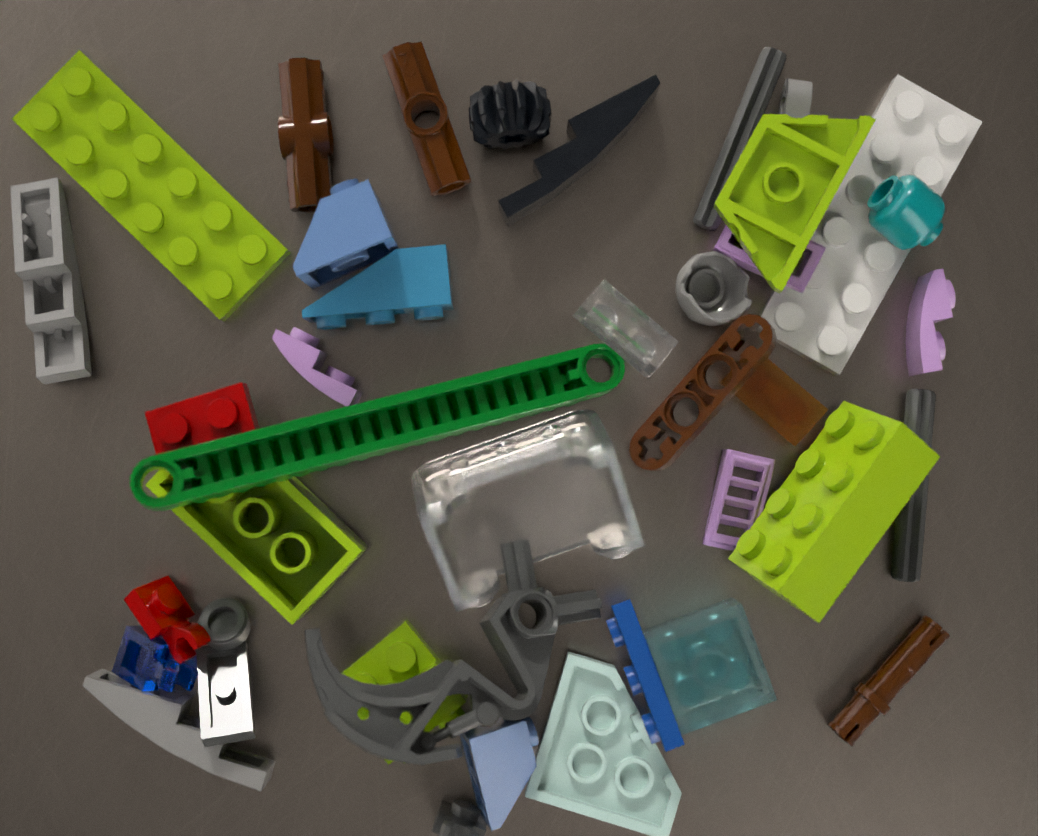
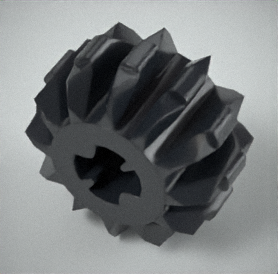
[468,79,552,150]

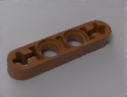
[629,314,777,471]

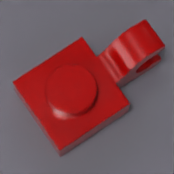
[123,575,211,664]

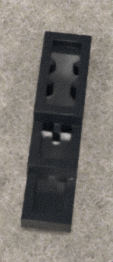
[498,75,660,226]

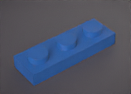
[606,599,685,752]

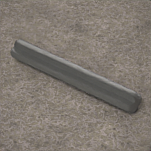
[693,47,787,231]
[891,389,936,582]

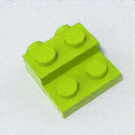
[341,619,468,765]

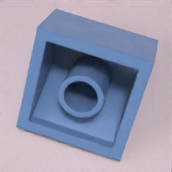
[292,179,400,289]

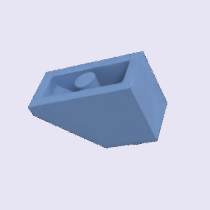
[459,717,539,831]

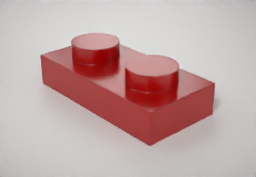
[144,382,260,455]

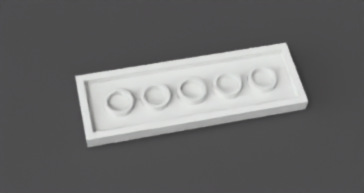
[755,75,982,376]

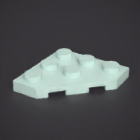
[525,651,682,836]

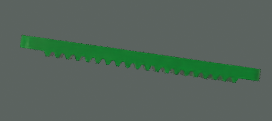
[130,344,625,511]

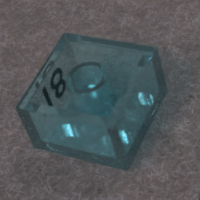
[642,598,777,735]

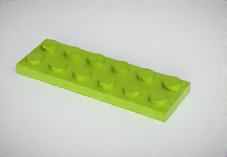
[12,50,291,322]

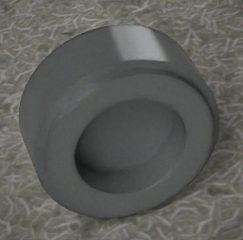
[198,598,251,651]

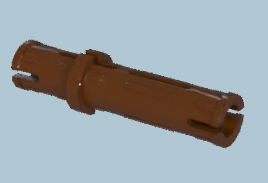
[827,615,950,747]

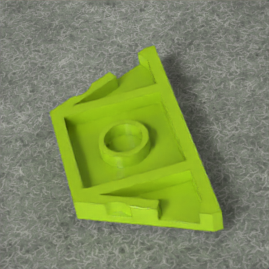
[713,114,876,294]

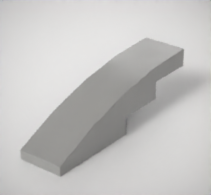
[10,178,92,385]
[83,669,276,792]

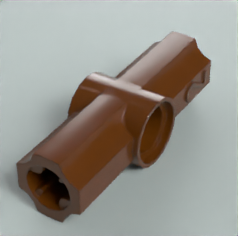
[382,41,471,196]
[278,57,334,213]

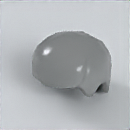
[676,251,753,327]

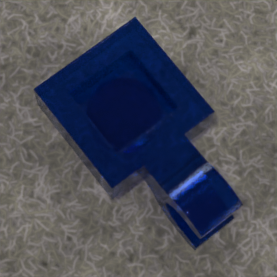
[112,625,198,692]

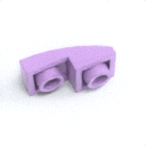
[905,268,956,376]
[272,327,363,407]

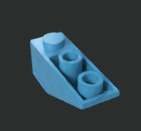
[302,244,454,330]

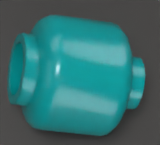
[867,174,945,250]

